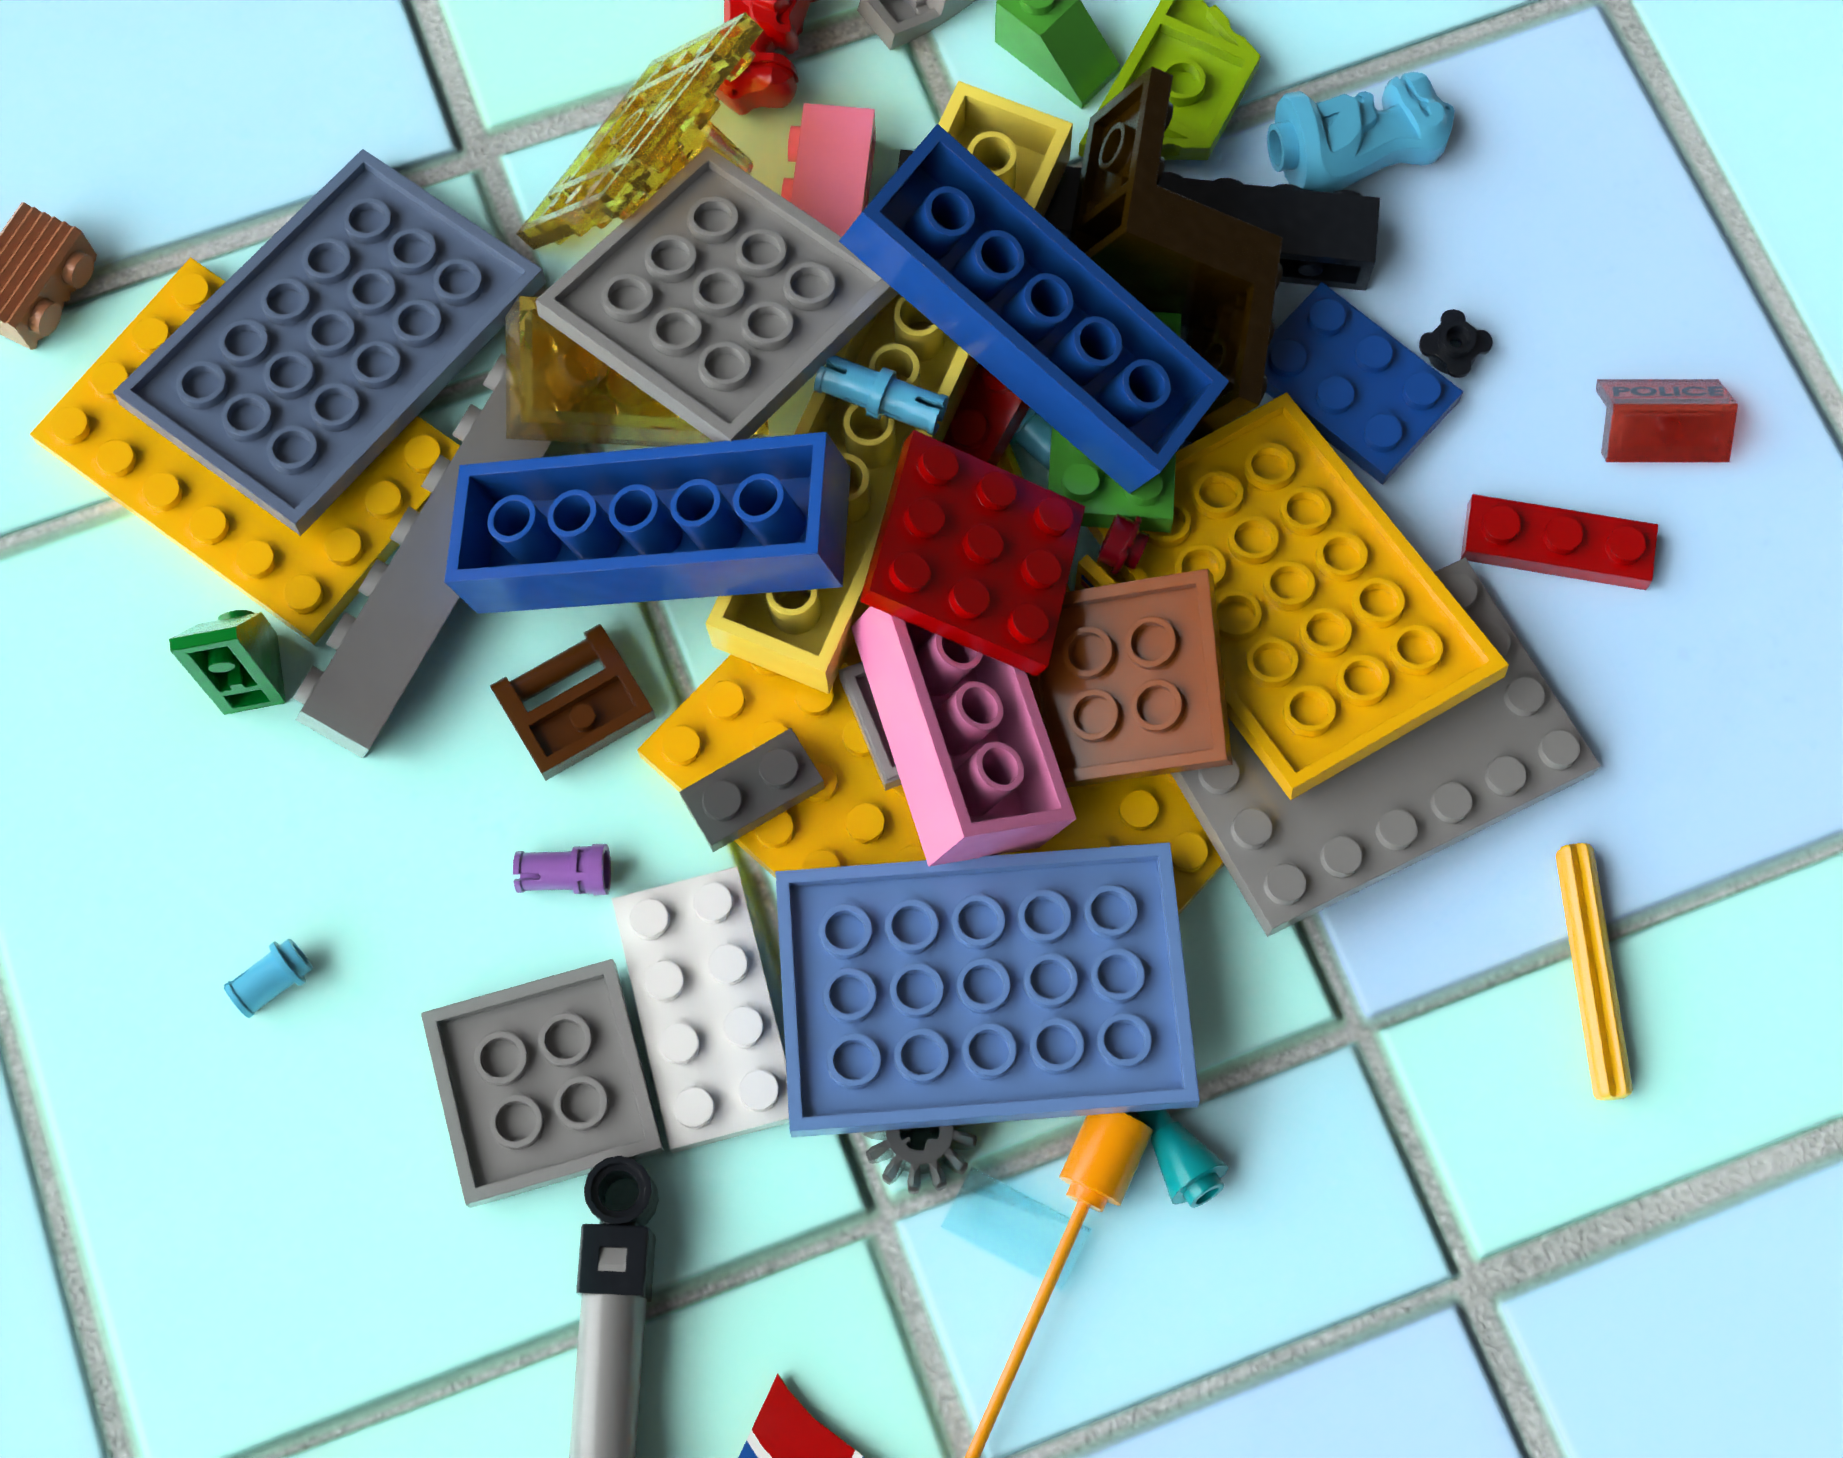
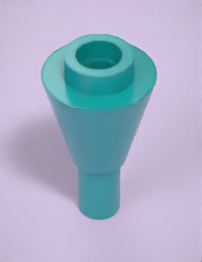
[1136,1110,1228,1208]

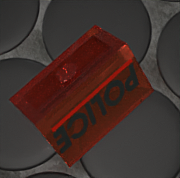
[1596,379,1738,462]

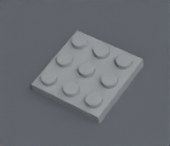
[421,959,664,1208]

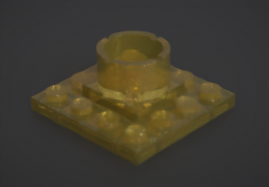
[516,12,763,250]

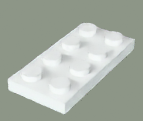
[611,866,789,1154]

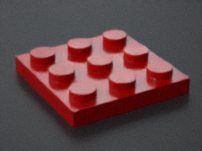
[860,430,1085,677]

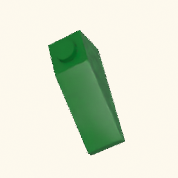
[169,610,286,715]

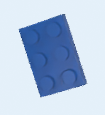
[1264,282,1464,485]

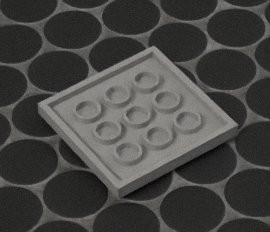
[536,146,899,442]

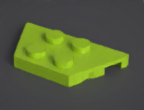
[1078,0,1261,160]

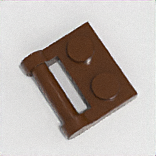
[490,624,656,781]

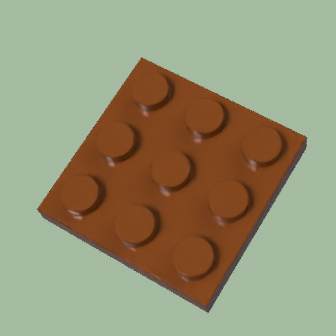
[1026,569,1233,788]

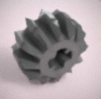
[863,1124,977,1194]

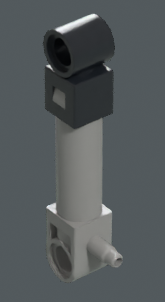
[569,1156,659,1458]

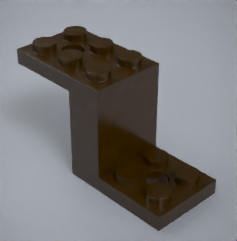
[1070,66,1283,443]

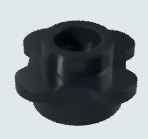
[1419,309,1493,378]

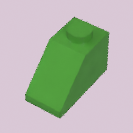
[995,0,1120,109]

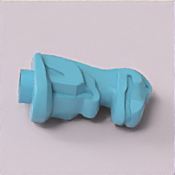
[1267,72,1455,193]

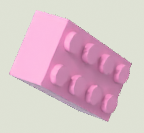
[851,606,1077,866]

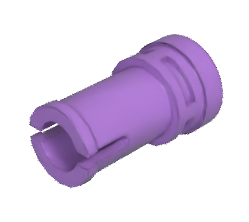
[513,844,611,896]

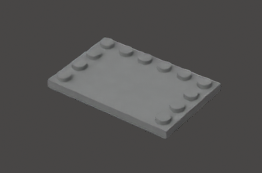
[1171,558,1601,937]

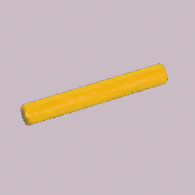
[1556,843,1633,1101]

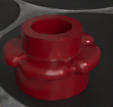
[1096,513,1150,574]

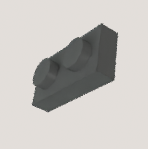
[679,728,825,852]

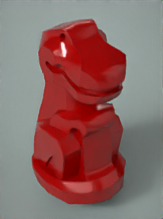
[705,0,819,115]

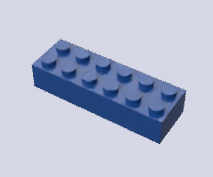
[839,124,1229,494]
[444,432,851,614]

